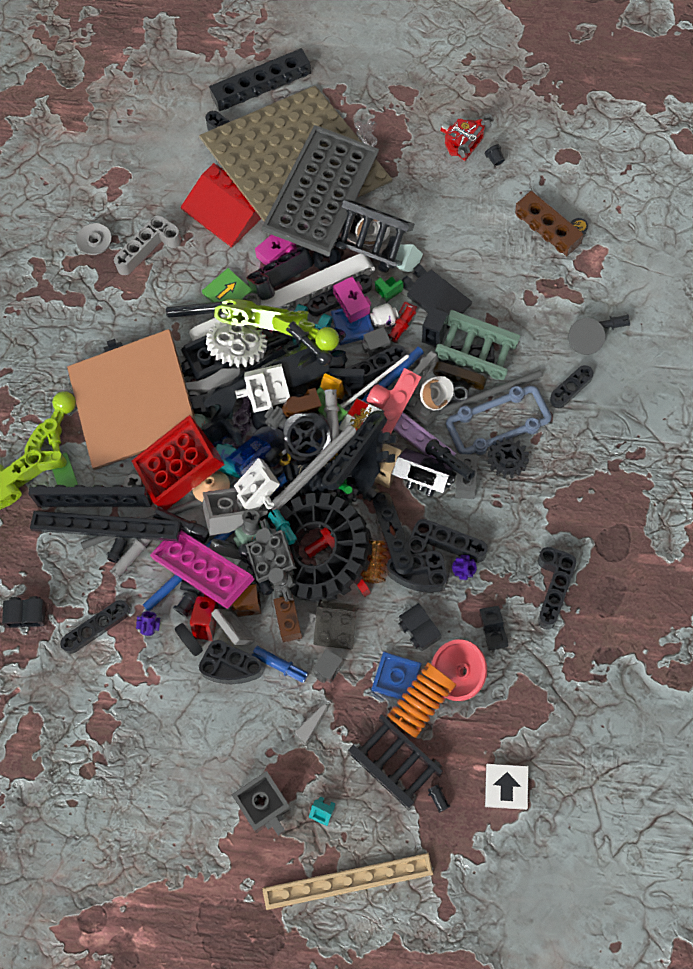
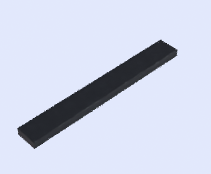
[30,511,182,542]

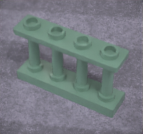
[435,310,521,380]

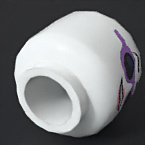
[370,303,398,329]

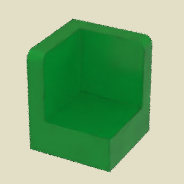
[375,277,403,303]

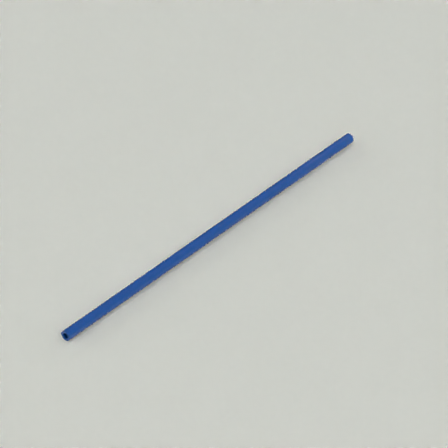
[143,347,424,611]

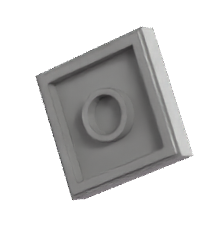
[211,609,255,645]

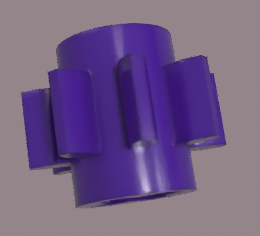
[452,555,477,580]
[136,611,161,636]

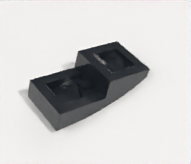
[479,605,508,651]

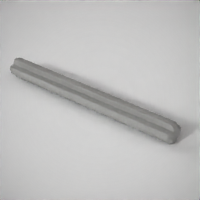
[272,425,357,510]

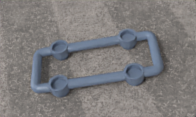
[446,385,552,455]

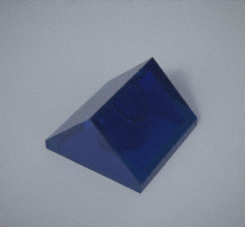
[225,436,271,477]

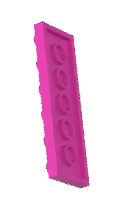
[150,531,254,609]

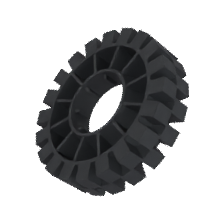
[269,493,372,602]

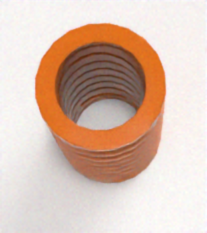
[387,662,457,738]

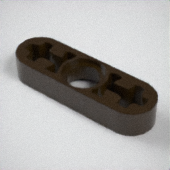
[433,362,487,390]

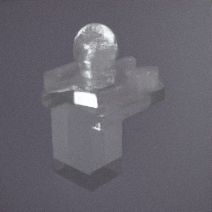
[354,119,378,147]

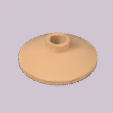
[192,471,230,502]

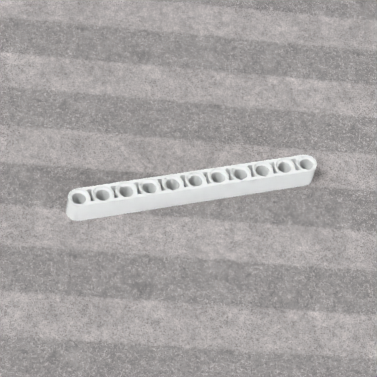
[189,253,375,341]

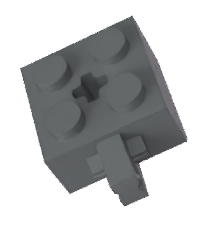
[231,771,291,836]

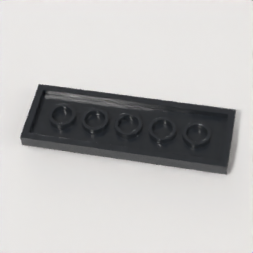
[28,485,152,507]

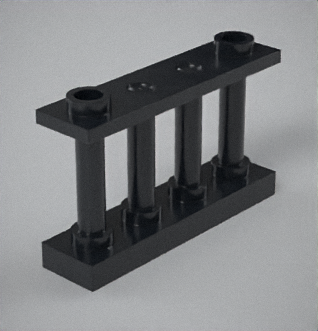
[336,199,415,268]
[348,714,443,811]

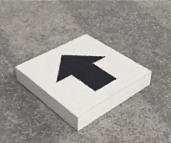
[485,764,528,810]

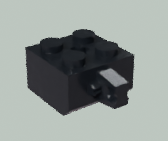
[181,335,231,381]

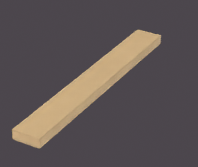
[262,853,433,910]

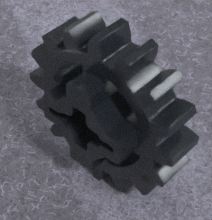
[487,437,529,479]

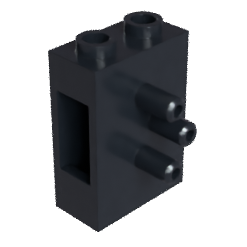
[392,448,457,497]

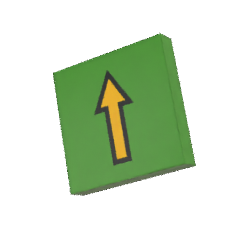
[202,268,252,302]

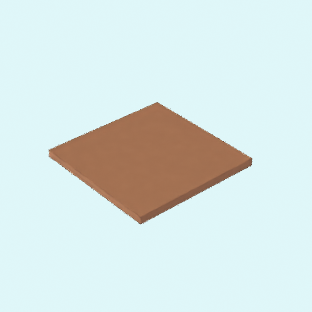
[67,329,196,470]

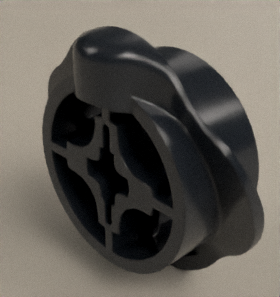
[283,413,331,461]

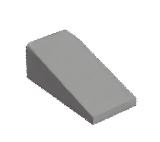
[295,704,328,746]

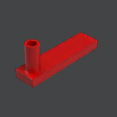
[304,528,371,597]

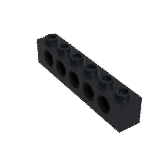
[209,48,311,112]

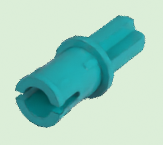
[268,509,297,545]

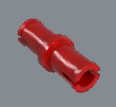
[388,306,416,343]

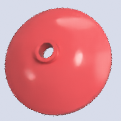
[431,639,487,701]

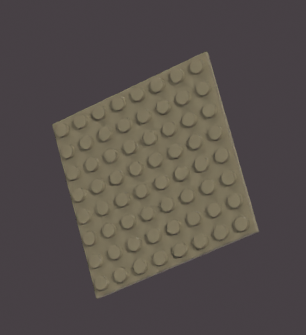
[199,86,392,224]

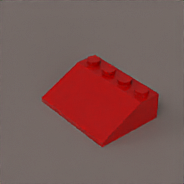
[181,163,261,248]
[132,415,225,510]

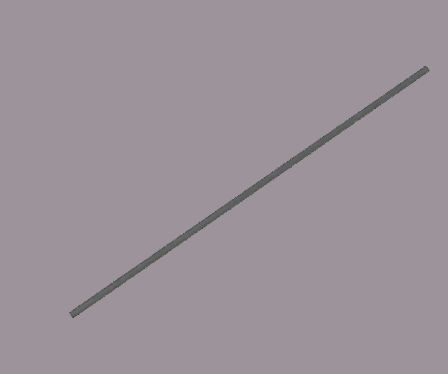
[81,370,543,549]

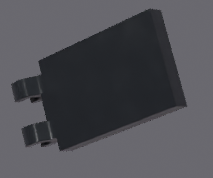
[402,263,472,329]

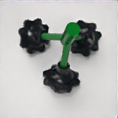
[310,455,358,505]

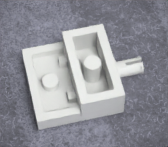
[235,364,290,413]
[234,458,280,511]

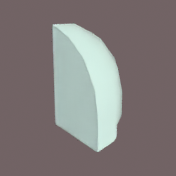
[396,244,423,272]

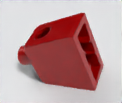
[189,594,219,641]

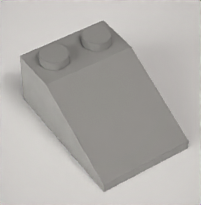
[203,488,268,535]

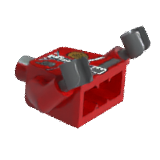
[440,113,494,161]

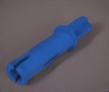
[252,645,308,683]

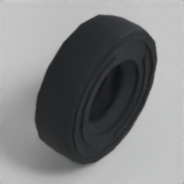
[174,623,203,657]

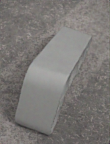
[114,216,182,275]

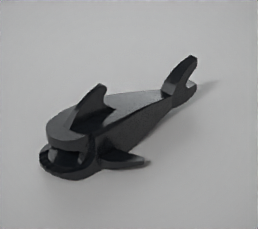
[202,328,348,421]

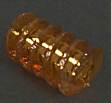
[361,540,388,584]

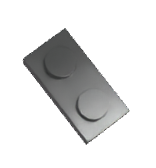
[403,394,440,426]

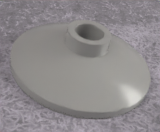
[76,223,112,255]

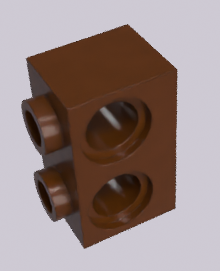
[231,584,262,617]
[273,595,302,643]

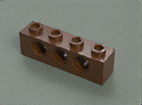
[515,191,584,257]

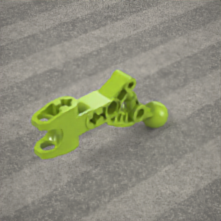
[214,299,339,351]
[0,391,76,510]

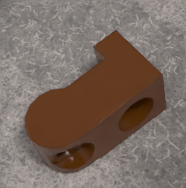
[282,388,322,417]

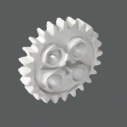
[206,322,267,367]

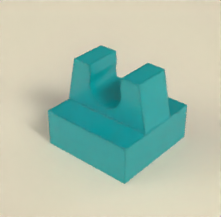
[309,797,335,826]

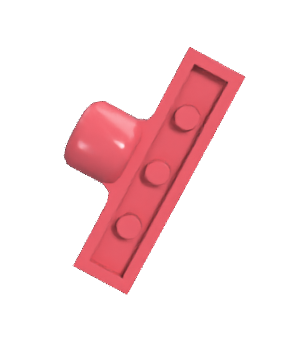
[366,368,421,435]

